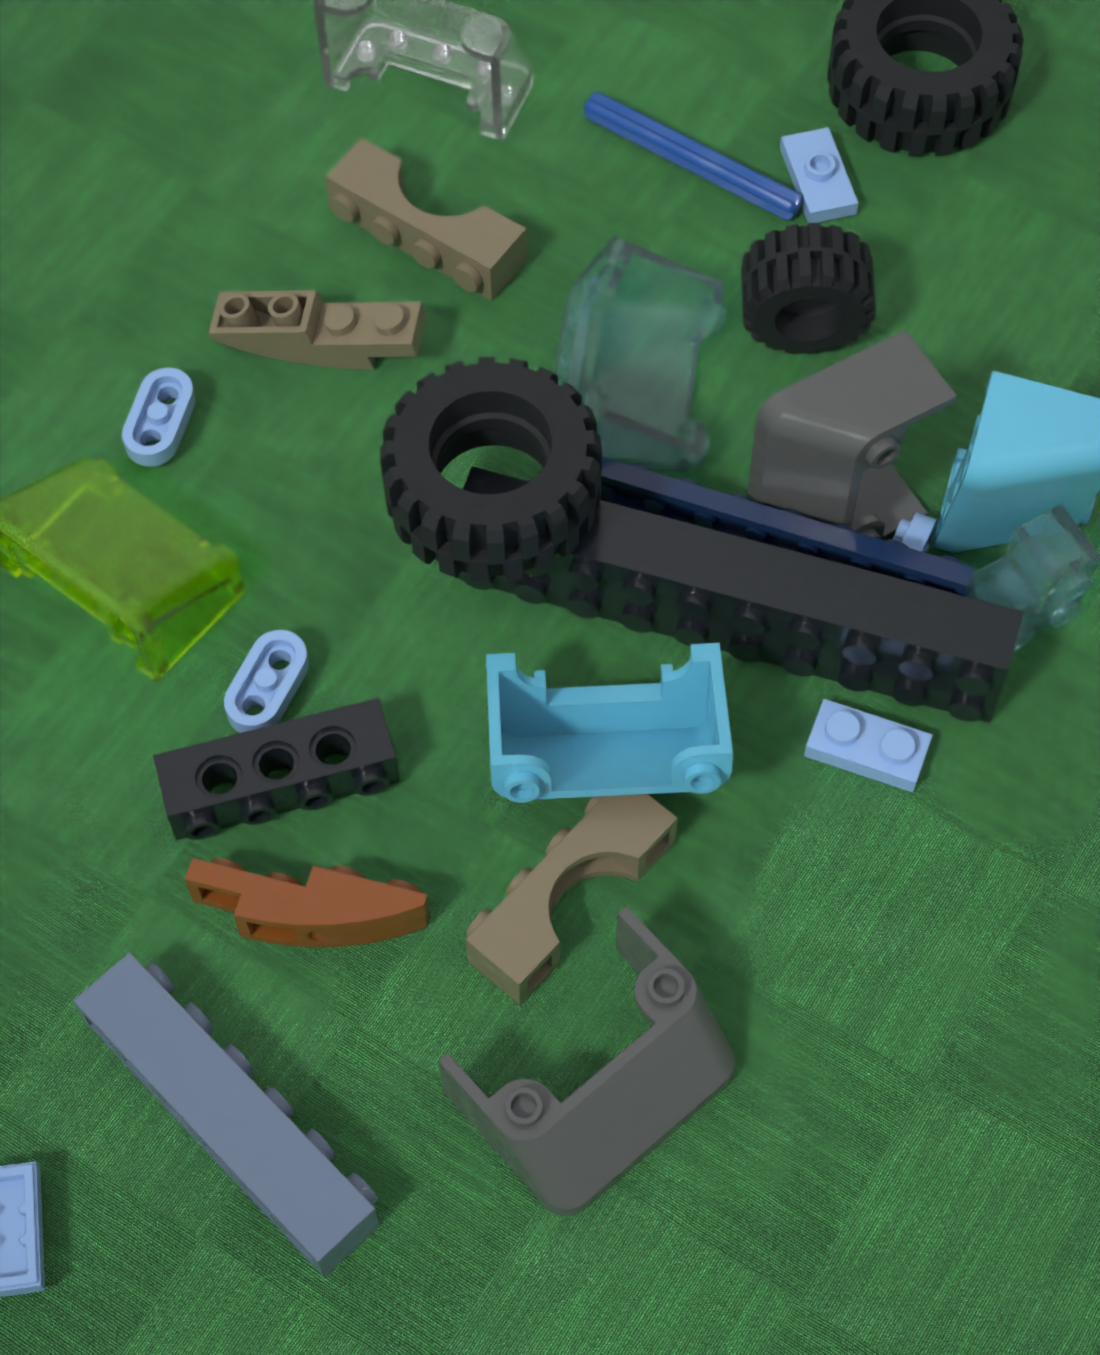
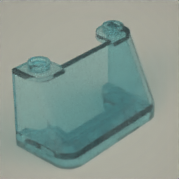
[554,236,726,472]

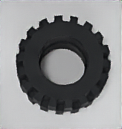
[741,223,876,355]

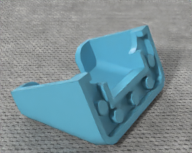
[932,371,1100,553]
[486,643,733,803]

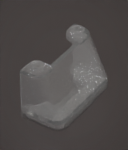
[313,0,533,141]

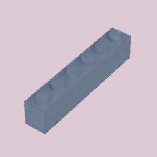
[73,952,380,1278]

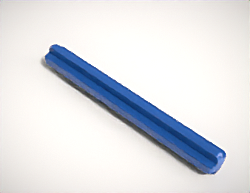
[584,91,803,221]

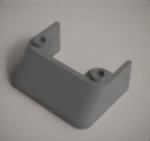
[747,329,957,540]
[438,906,735,1216]

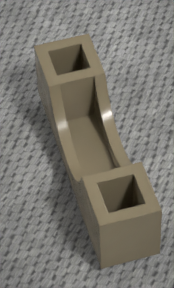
[325,137,527,301]
[465,794,678,1006]

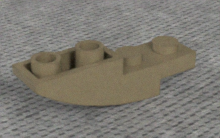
[208,290,427,370]

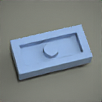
[804,699,933,793]

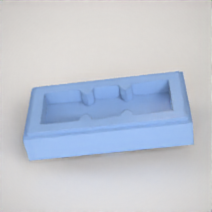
[780,127,858,223]
[0,1161,45,1297]

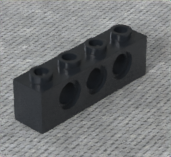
[153,698,400,840]

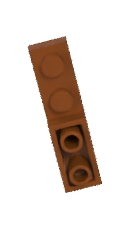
[185,858,431,947]

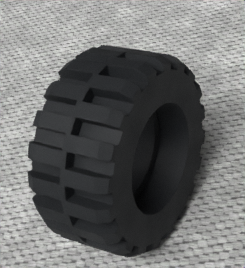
[827,0,1024,157]
[380,356,602,583]

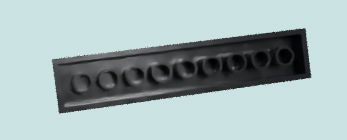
[456,466,1024,723]

